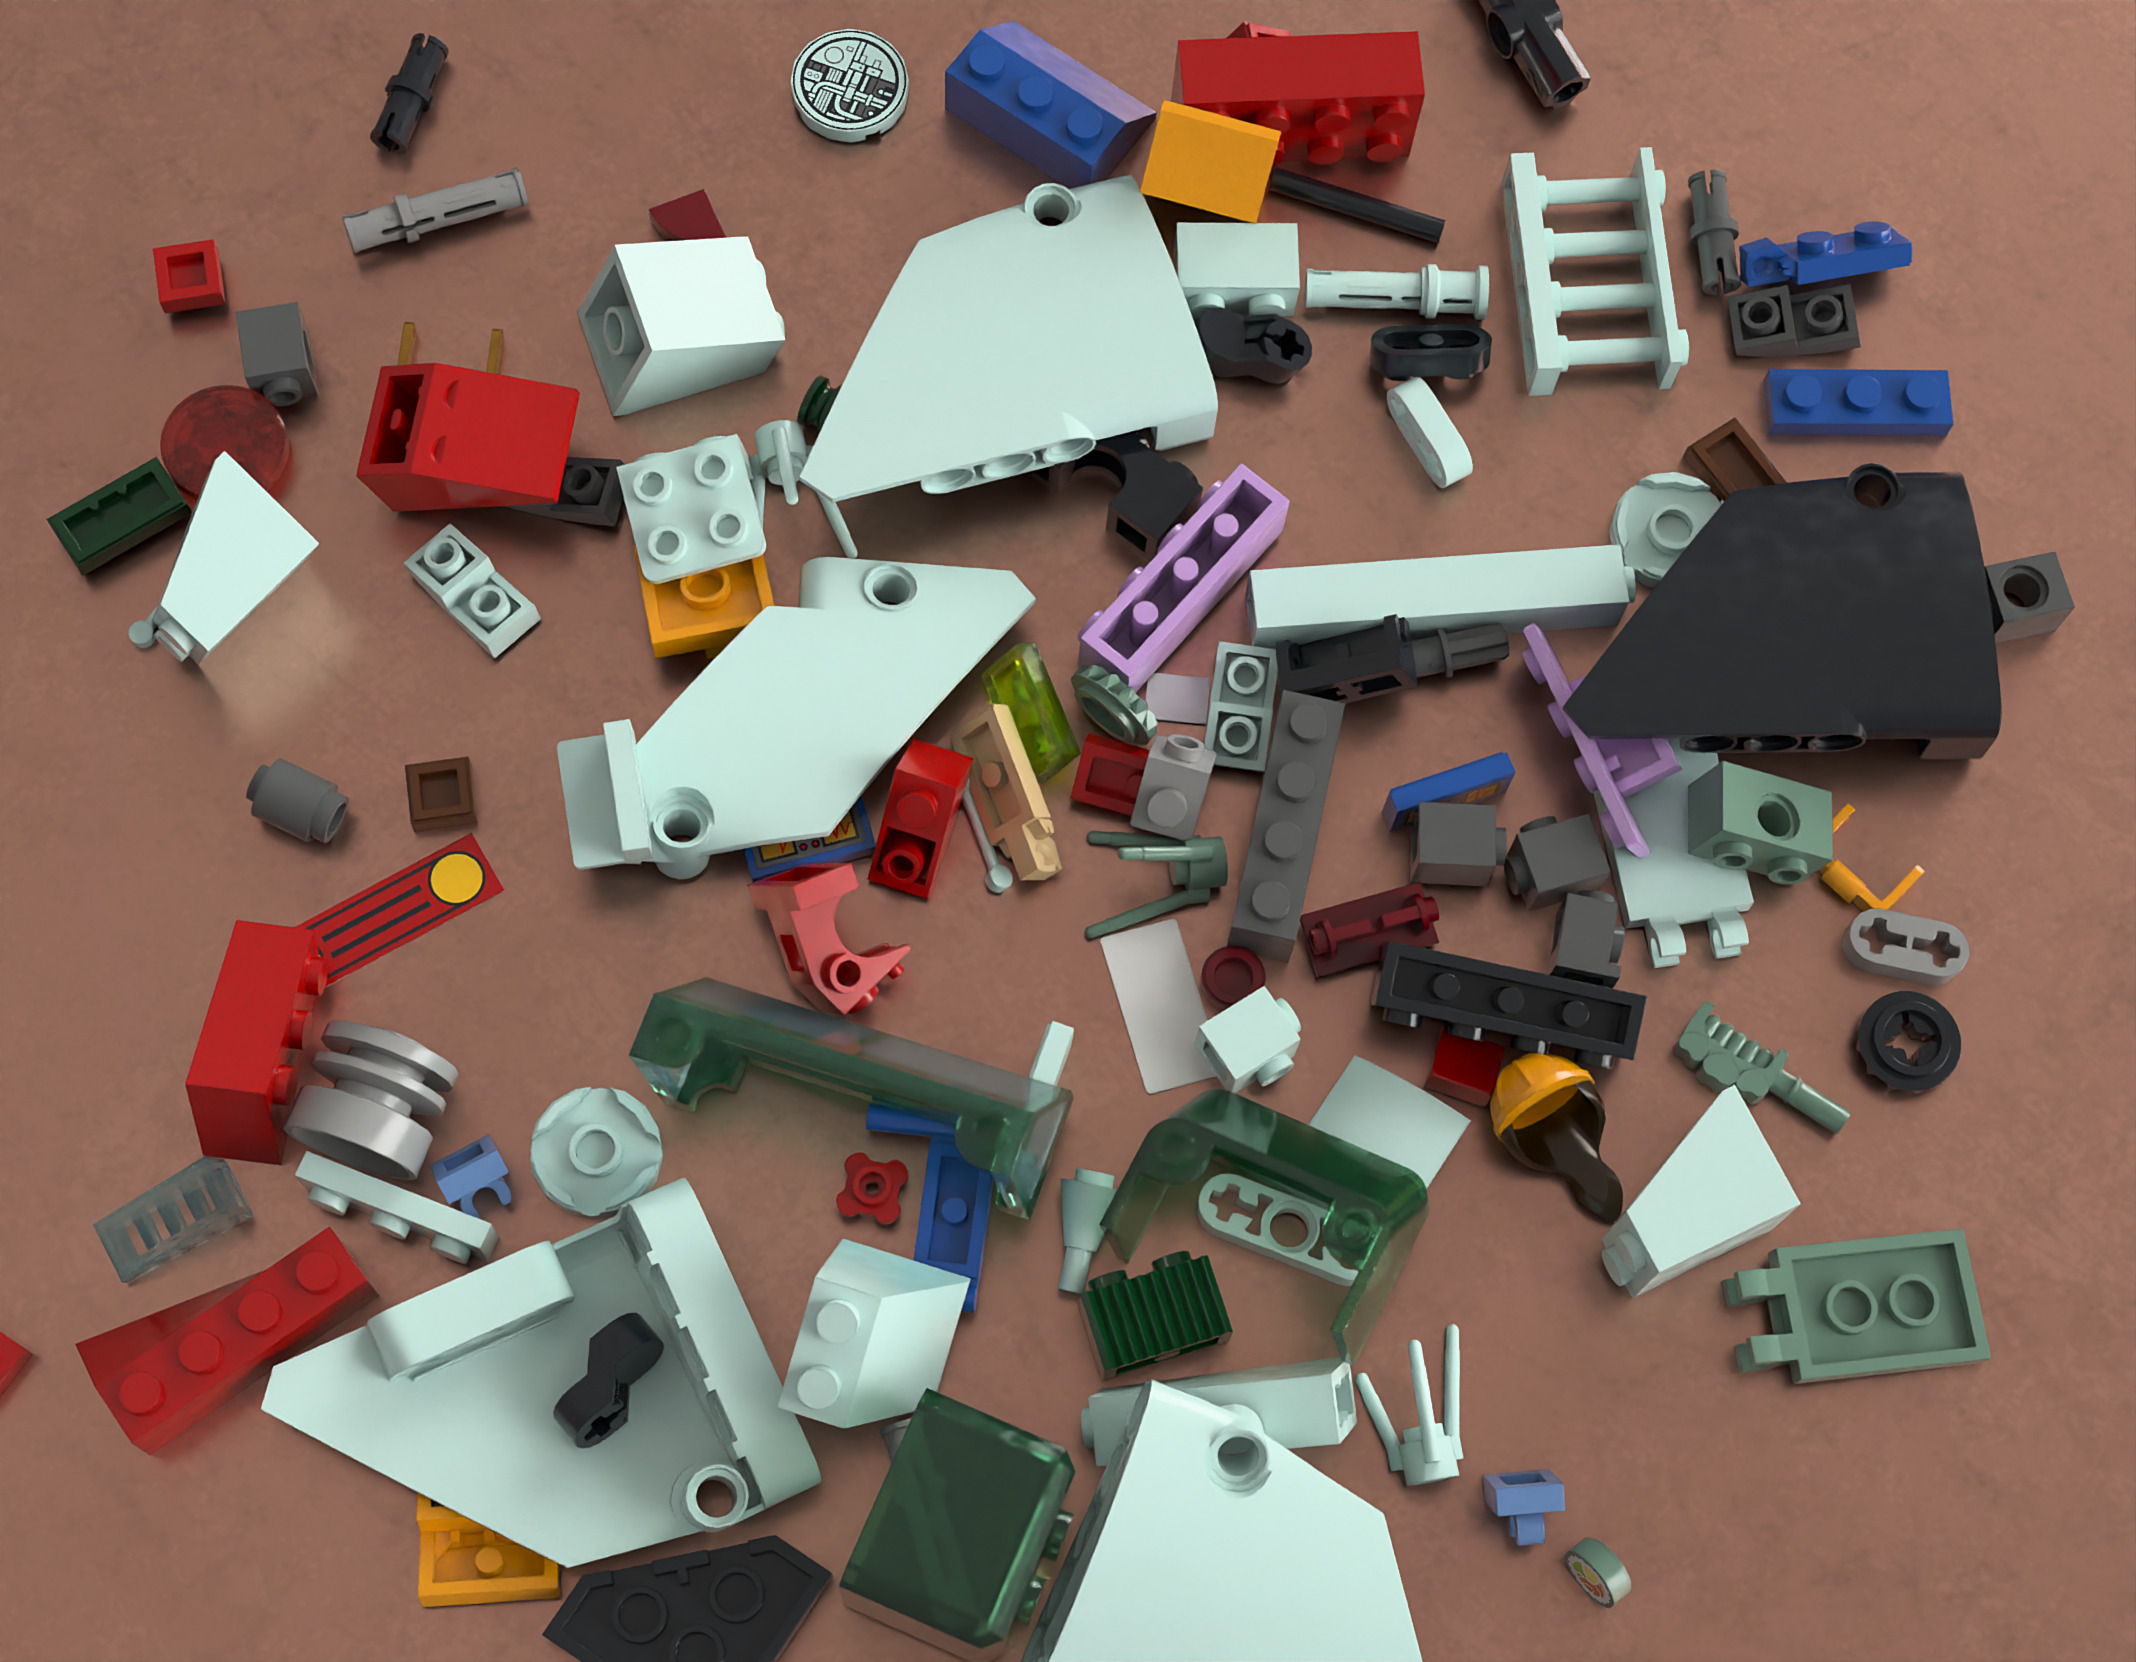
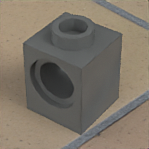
[236,302,318,406]
[1985,552,2075,644]

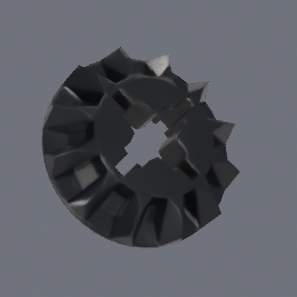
[1856,991,1961,1094]

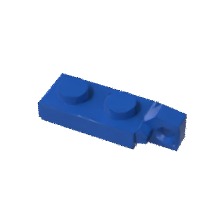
[1739,221,1912,287]

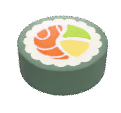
[1565,1537,1631,1608]

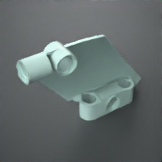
[625,557,1036,879]

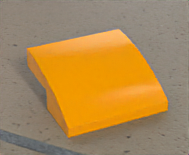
[416,1492,560,1607]

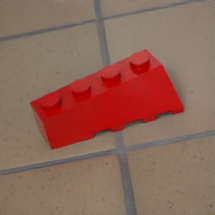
[75,1226,379,1455]

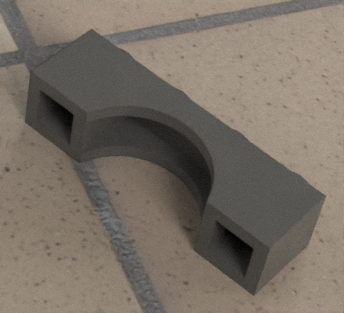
[1226,690,1345,963]

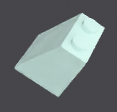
[577,236,786,416]
[152,451,319,665]
[1601,1085,1801,1298]
[777,1239,971,1429]

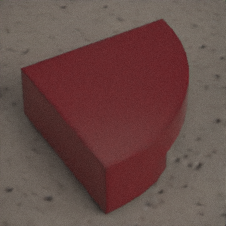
[649,189,727,241]

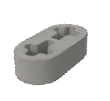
[1842,909,1970,985]

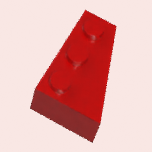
[185,920,328,1165]

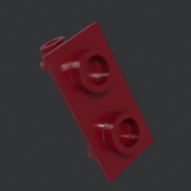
[1300,881,1439,977]

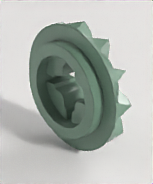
[1071,664,1158,745]

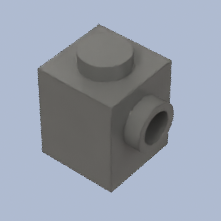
[1410,802,1507,886]
[1504,814,1611,912]

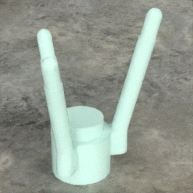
[749,420,858,559]
[1355,1324,1464,1486]

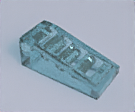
[93,1156,253,1283]

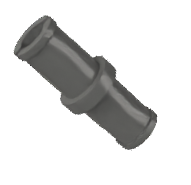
[1688,169,1741,295]

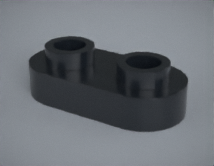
[1370,324,1492,381]

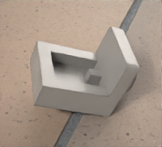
[1130,734,1217,840]

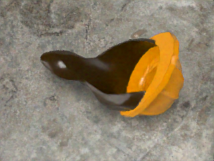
[1490,1053,1623,1222]

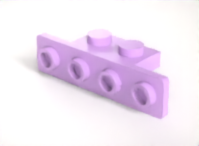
[1522,623,1683,859]

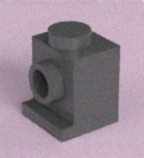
[1546,890,1625,988]

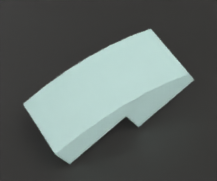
[403,523,541,659]
[1204,641,1278,772]

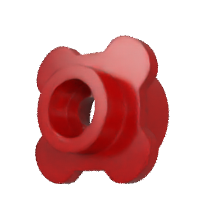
[836,1152,909,1224]

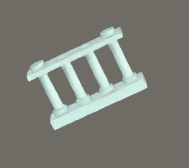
[1501,147,1689,396]

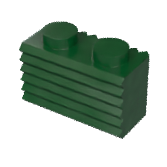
[1078,1251,1233,1381]

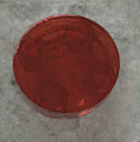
[160,385,289,501]

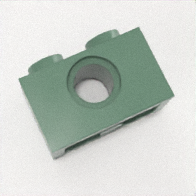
[1688,761,1833,884]

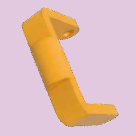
[1818,803,1925,911]

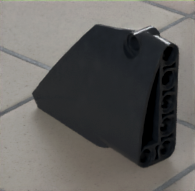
[1562,463,2002,760]

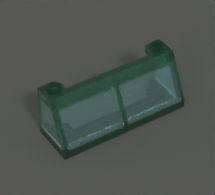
[628,977,1074,1220]

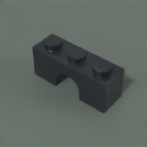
[1028,430,1203,562]

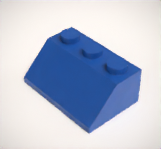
[945,21,1157,189]

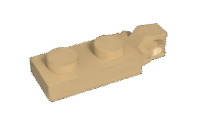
[949,704,1062,881]

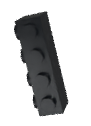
[1370,941,1647,1069]

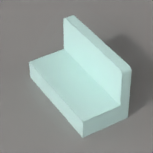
[557,719,653,870]

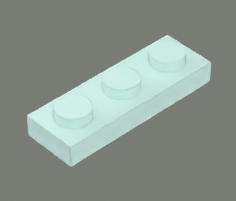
[295,1151,499,1264]

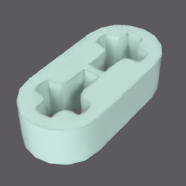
[1387,377,1473,488]

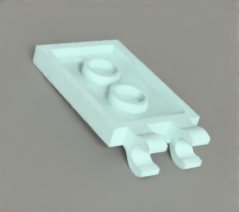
[1593,738,1754,968]

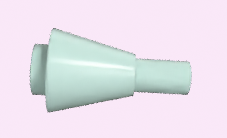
[1058,1168,1125,1294]

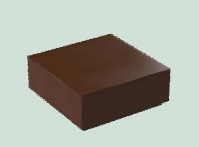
[405,756,478,832]

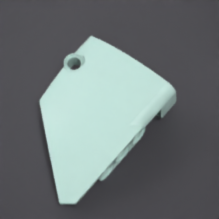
[799,174,1218,503]
[261,1178,822,1568]

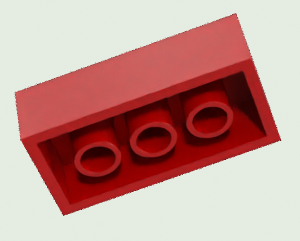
[1171,31,1425,166]

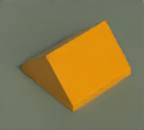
[1139,100,1281,224]

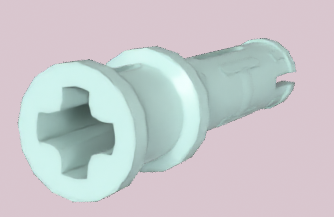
[1305,264,1489,320]

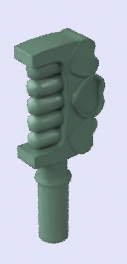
[1673,1000,1851,1134]

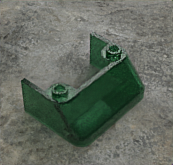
[1099,1089,1430,1366]

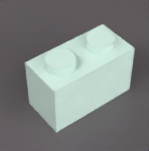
[1173,223,1300,320]

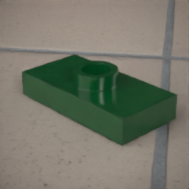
[46,456,192,576]

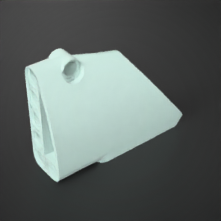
[1022,1379,1423,1662]

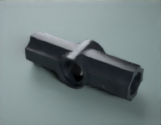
[1478,0,1591,109]

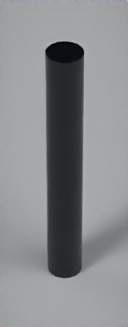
[1269,167,1446,243]

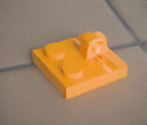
[633,545,774,659]

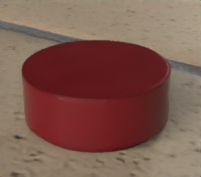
[1200,946,1266,1012]

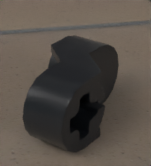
[1194,307,1312,384]
[553,1313,664,1449]

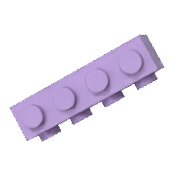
[1077,463,1290,693]

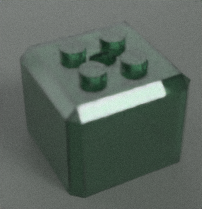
[839,1388,1076,1662]

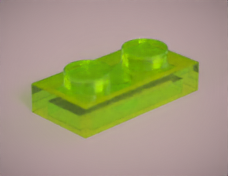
[981,643,1081,784]

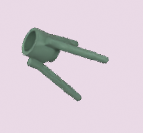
[1085,831,1228,938]

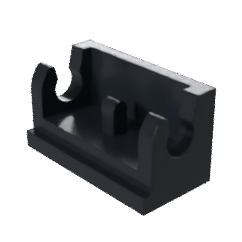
[1276,614,1418,703]

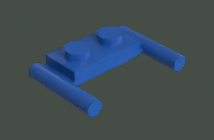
[866,1104,1000,1313]

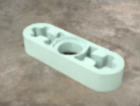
[1196,1173,1382,1286]

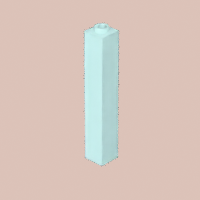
[1245,544,1636,649]

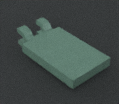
[1722,1229,1991,1384]

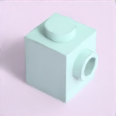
[1195,986,1301,1096]

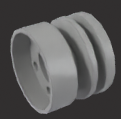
[283,1020,459,1181]

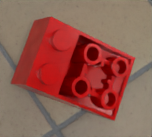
[356,363,580,512]

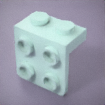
[616,434,766,584]

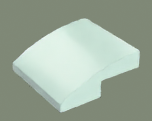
[1283,1055,1471,1232]

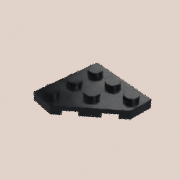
[542,1535,833,1662]

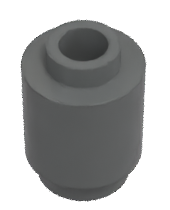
[246,758,349,843]

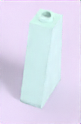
[1081,1356,1357,1467]

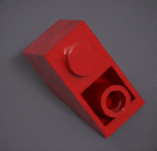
[867,739,974,899]

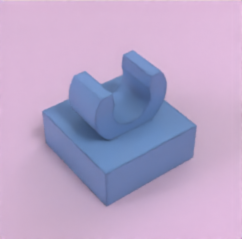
[430,1134,511,1219]
[1483,1469,1565,1546]

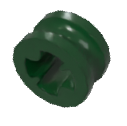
[797,375,842,434]

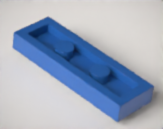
[1764,369,1954,435]

